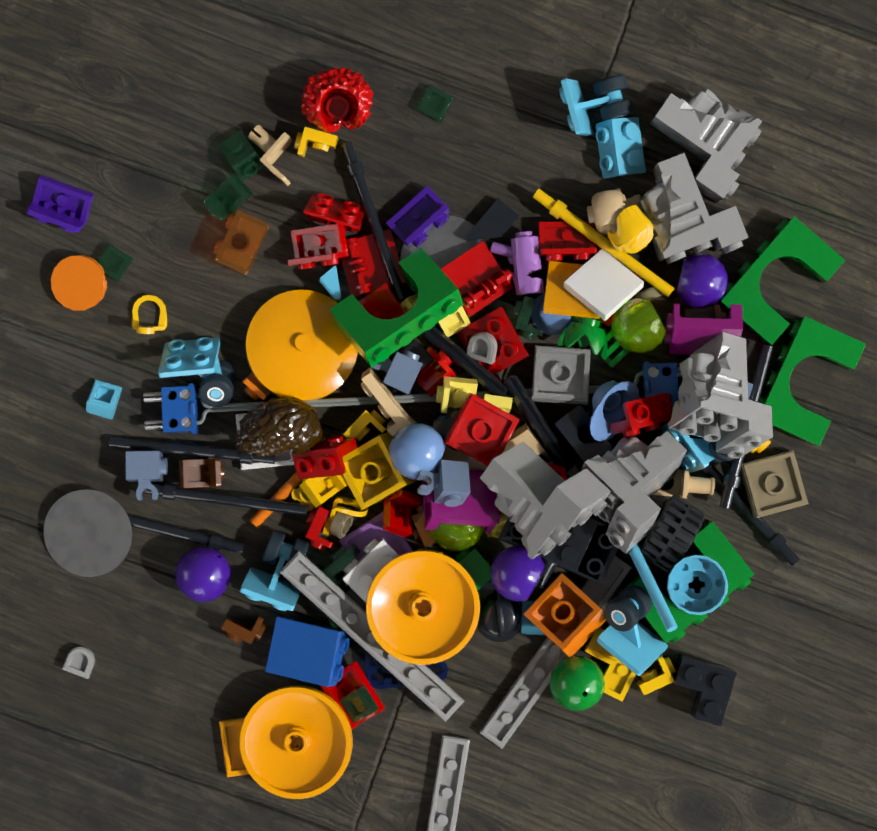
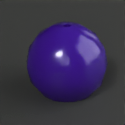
[676,253,728,308]
[175,546,231,602]
[490,546,545,602]

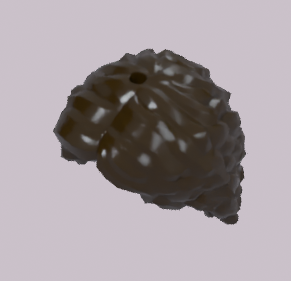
[235,397,323,457]

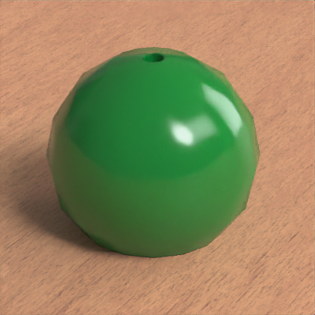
[549,655,605,711]

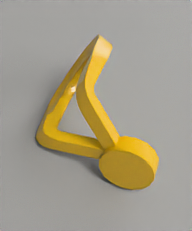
[131,295,167,334]
[322,496,368,536]

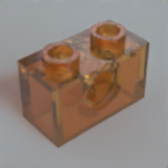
[213,210,270,276]

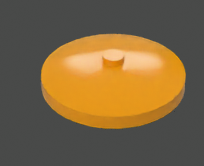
[245,290,358,402]
[366,550,480,665]
[240,685,353,799]

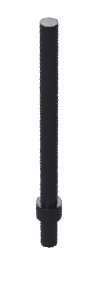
[341,141,407,302]
[719,344,773,509]
[109,436,276,465]
[702,462,800,566]
[143,483,309,516]
[127,514,245,554]

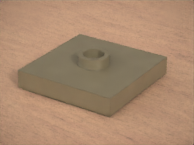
[740,450,809,519]

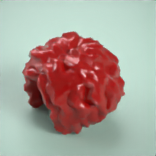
[301,67,373,133]

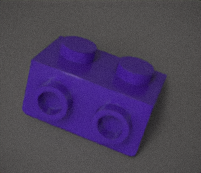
[26,175,94,232]
[386,185,450,249]

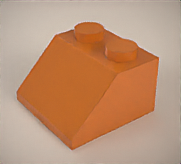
[524,573,606,658]

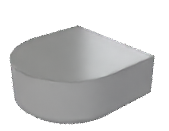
[466,332,497,364]
[62,646,95,679]

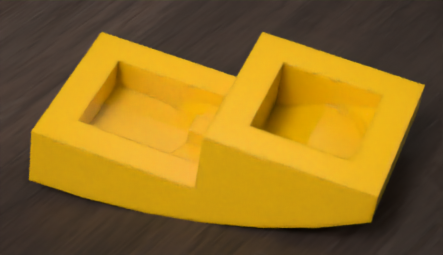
[299,475,348,508]

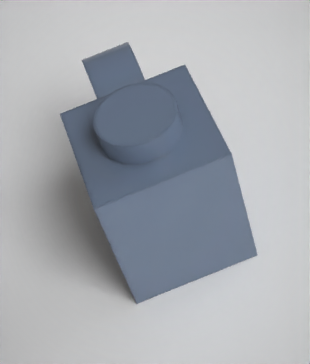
[372,350,423,395]
[126,451,168,501]
[417,460,471,507]

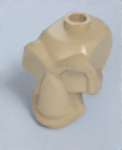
[587,188,643,239]

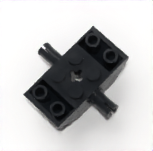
[499,517,618,590]

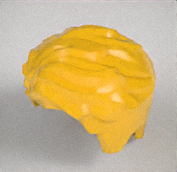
[607,205,654,254]

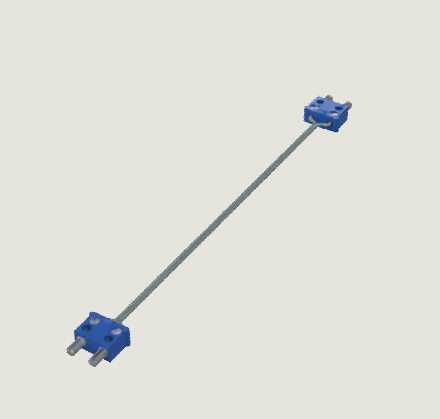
[143,361,682,435]

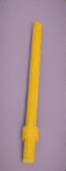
[533,189,675,297]

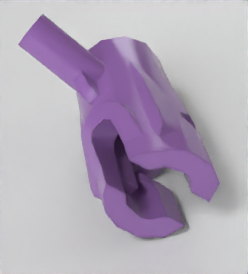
[491,231,544,295]

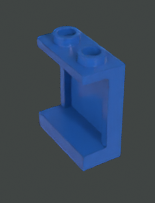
[265,616,349,687]

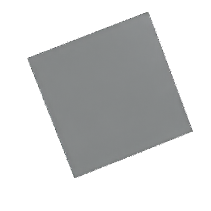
[532,346,591,405]

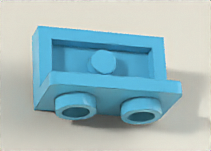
[596,117,646,179]

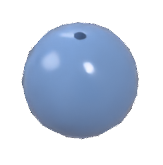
[389,423,445,479]

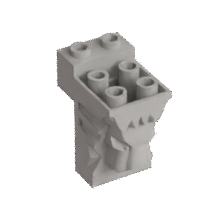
[650,89,762,203]
[638,153,748,264]
[668,332,773,459]
[581,431,687,554]
[480,442,611,559]

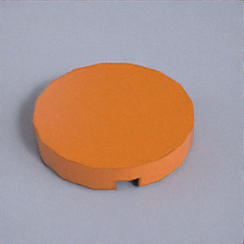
[51,255,107,311]

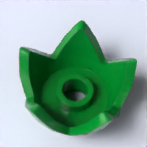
[557,317,607,357]

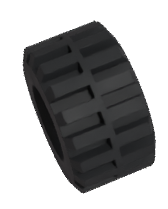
[639,495,704,572]

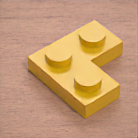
[584,627,636,702]

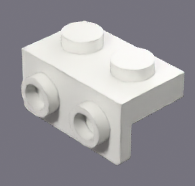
[343,538,399,602]

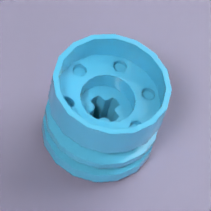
[667,555,728,615]

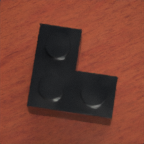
[672,653,737,727]

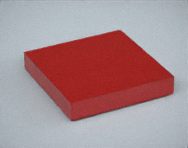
[443,393,520,467]

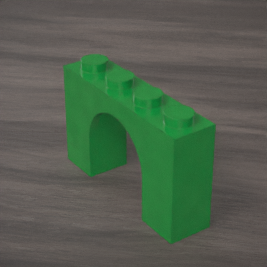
[717,216,845,346]
[329,247,464,368]
[759,316,866,446]
[622,520,754,644]

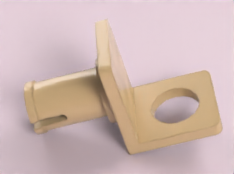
[248,125,293,186]
[653,469,715,499]

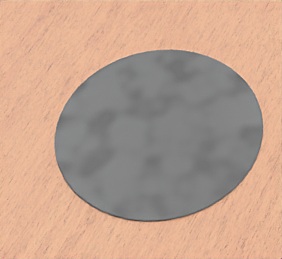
[401,215,487,293]
[44,489,132,577]

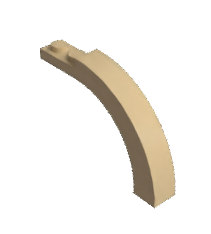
[360,367,544,471]

